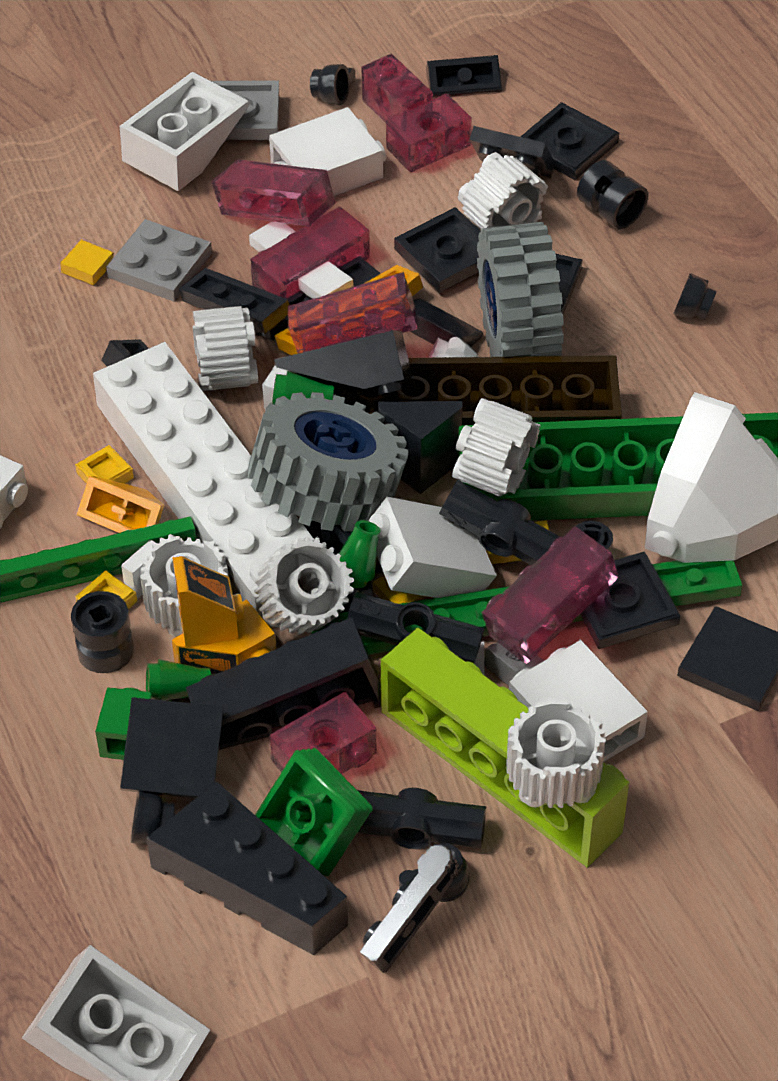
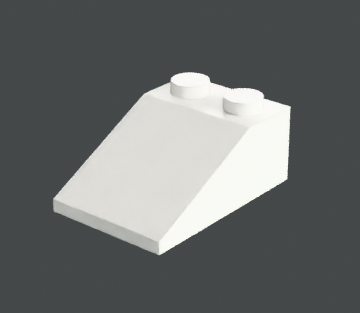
[120,72,249,191]
[22,945,210,1081]

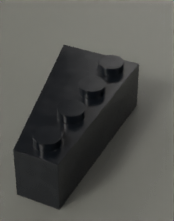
[186,617,381,750]
[146,782,348,955]

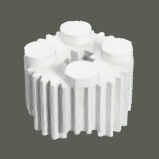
[458,152,548,229]
[193,306,258,391]
[452,398,541,496]
[140,534,228,636]
[254,537,354,634]
[507,696,605,808]

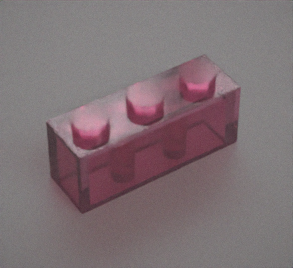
[211,159,336,227]
[250,206,370,299]
[288,272,418,353]
[482,526,618,664]

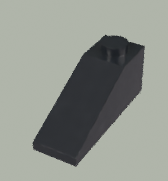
[274,330,413,395]

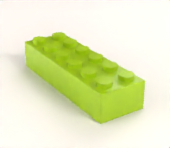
[381,627,629,868]

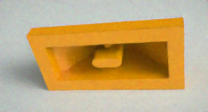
[77,476,164,533]

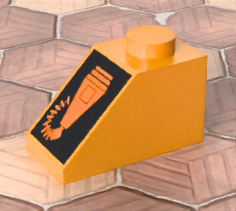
[172,556,245,647]
[172,599,276,675]

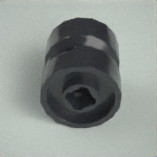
[577,160,649,229]
[71,591,134,673]

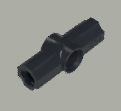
[439,480,571,577]
[347,592,484,664]
[357,788,486,849]

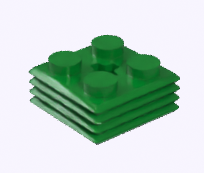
[255,748,372,876]

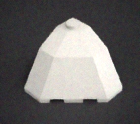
[645,392,778,563]

